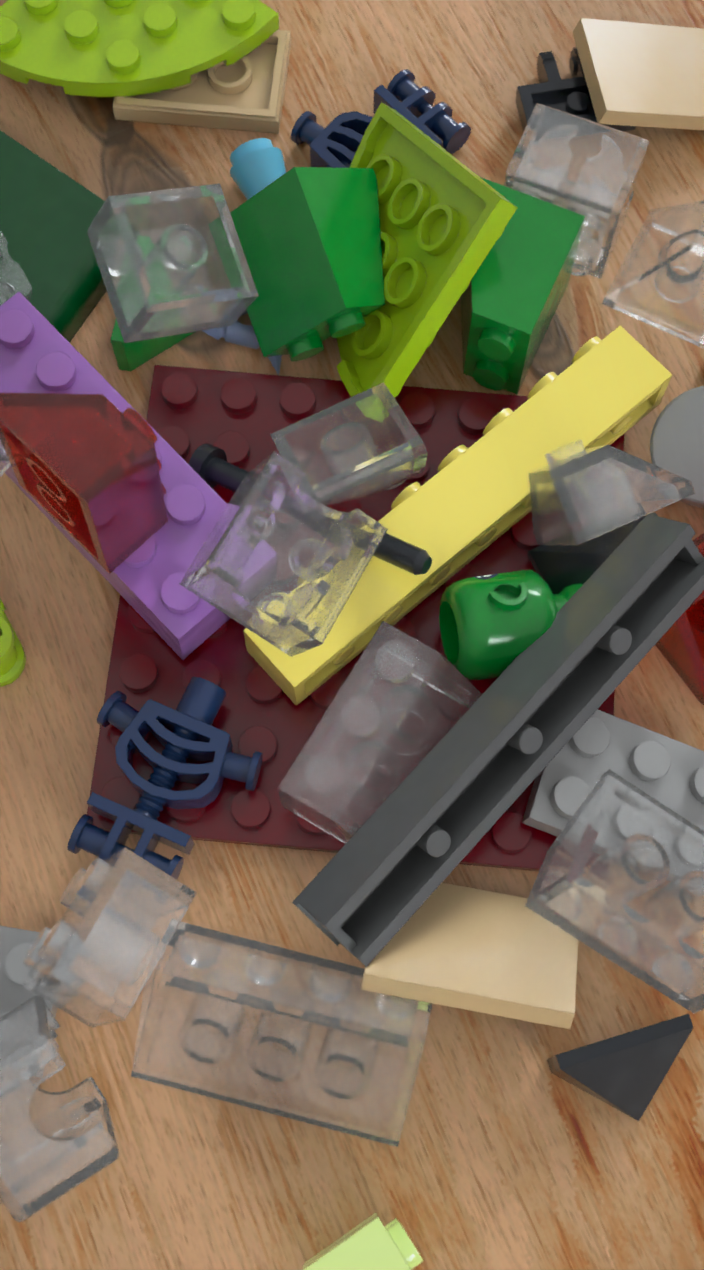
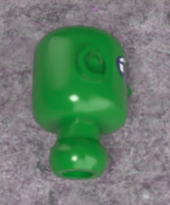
[439,570,583,680]

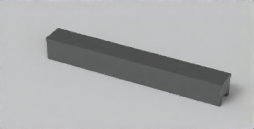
[292,512,704,967]

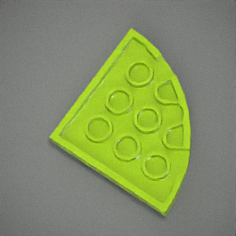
[0,0,279,97]
[336,102,517,420]

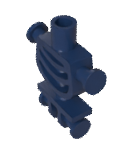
[291,69,471,168]
[68,676,263,895]

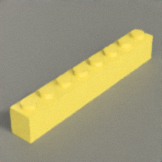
[243,325,672,706]

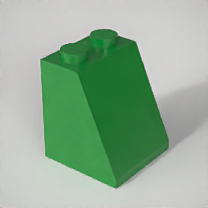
[215,167,385,361]
[460,177,585,395]

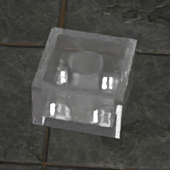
[87,183,259,343]
[21,848,197,1028]

